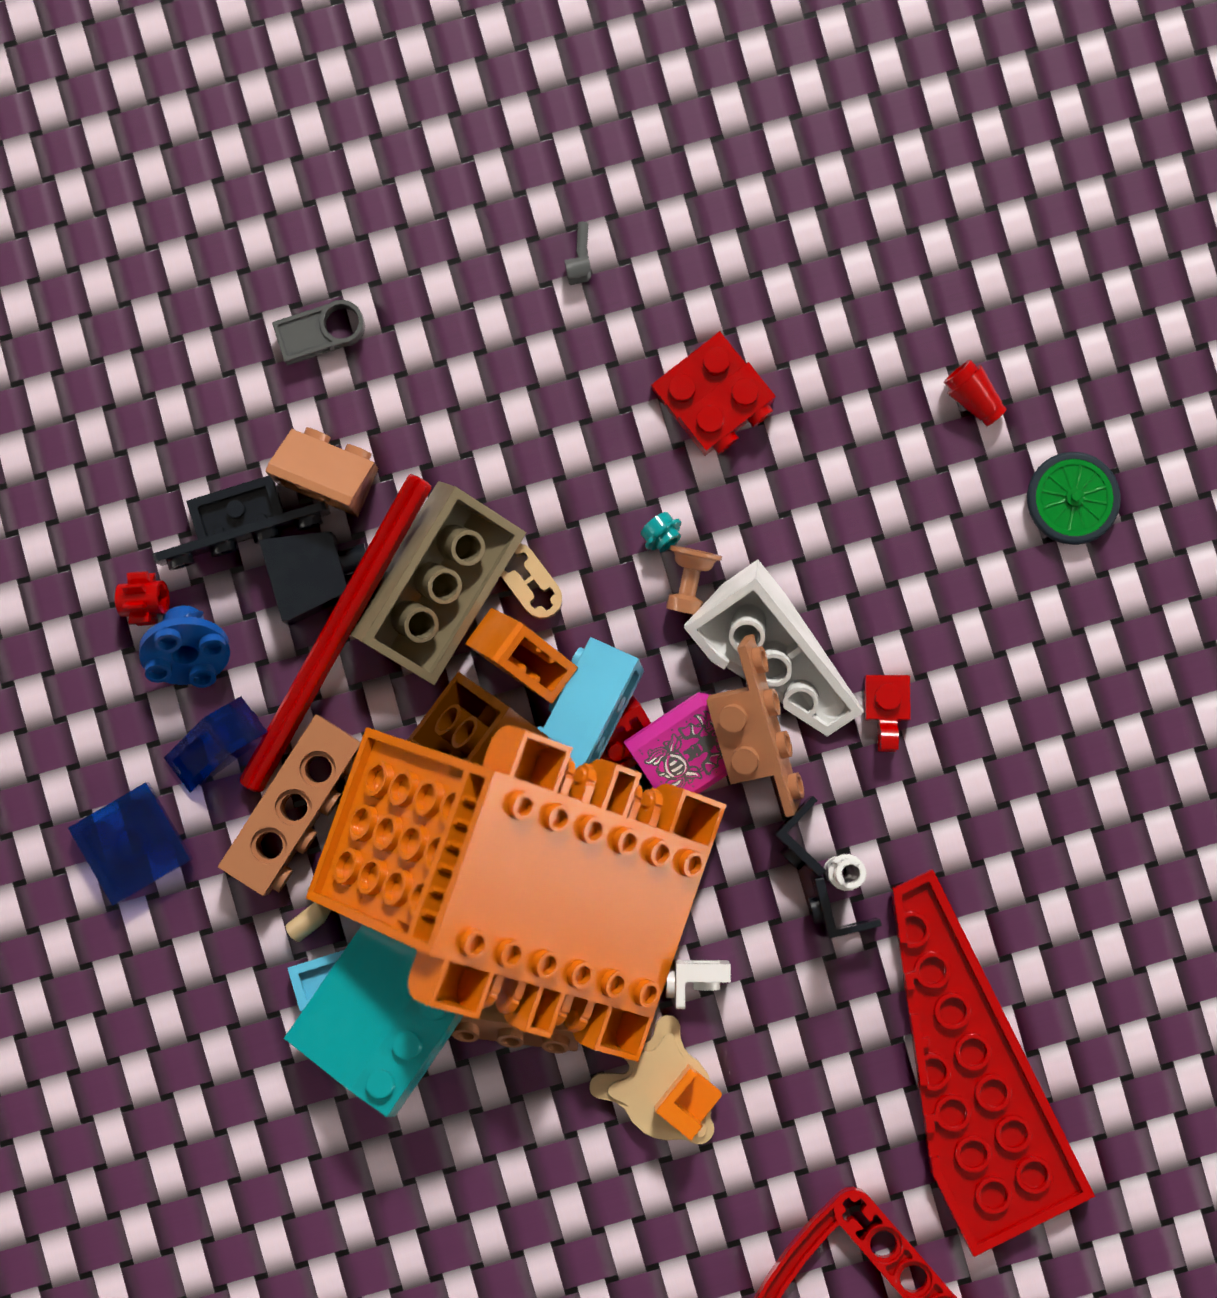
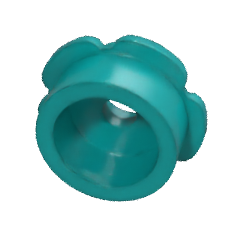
[640,512,682,552]

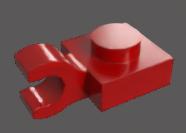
[864,675,911,752]

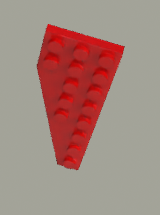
[891,869,1095,1257]

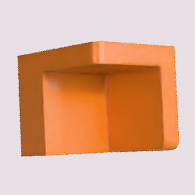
[654,1064,722,1141]

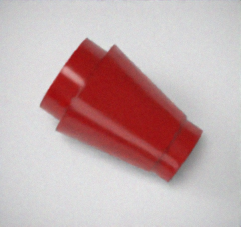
[943,359,1007,426]

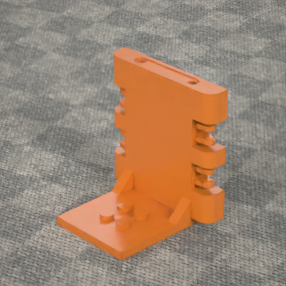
[306,725,727,1062]

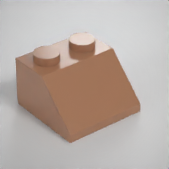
[265,427,378,517]

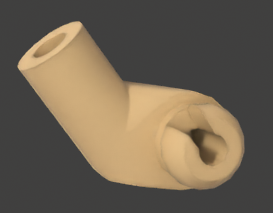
[286,886,331,942]

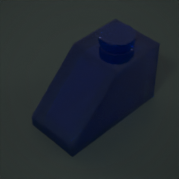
[164,696,267,793]

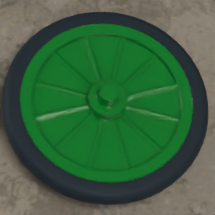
[1027,452,1121,545]

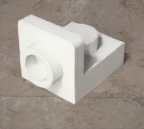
[666,960,731,1009]

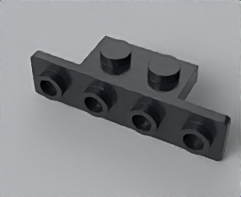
[152,475,331,570]

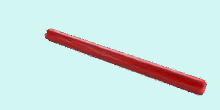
[240,474,431,792]

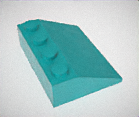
[284,924,464,1117]

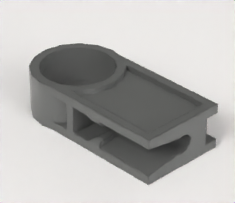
[272,300,365,366]

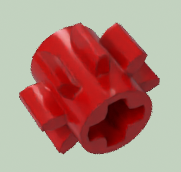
[115,571,170,626]

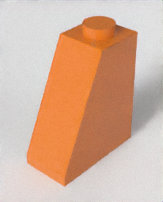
[465,608,578,704]

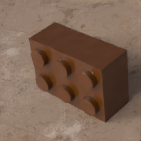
[406,672,549,766]

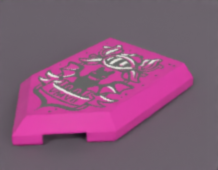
[624,692,728,794]

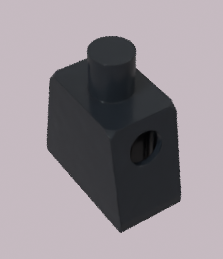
[259,532,367,626]

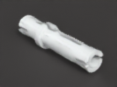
[824,854,866,891]

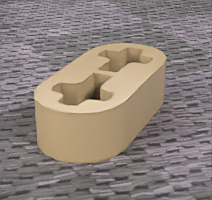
[500,543,562,620]

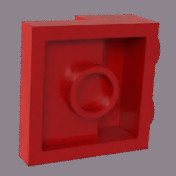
[651,331,776,456]

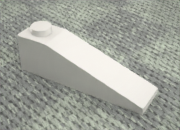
[684,559,863,737]

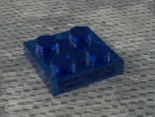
[68,782,193,906]

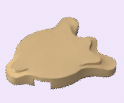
[590,1015,714,1145]

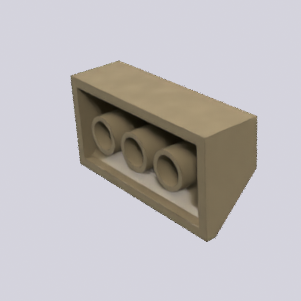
[350,481,527,685]

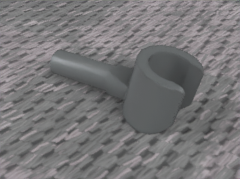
[564,222,591,285]

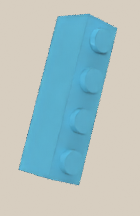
[538,637,644,769]

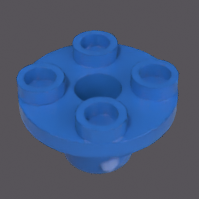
[139,605,230,688]

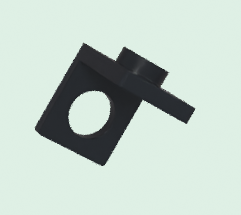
[773,796,826,877]
[808,876,882,939]

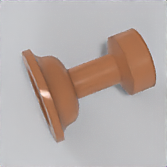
[666,545,723,615]

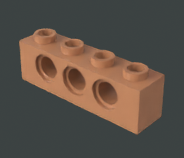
[218,714,361,896]

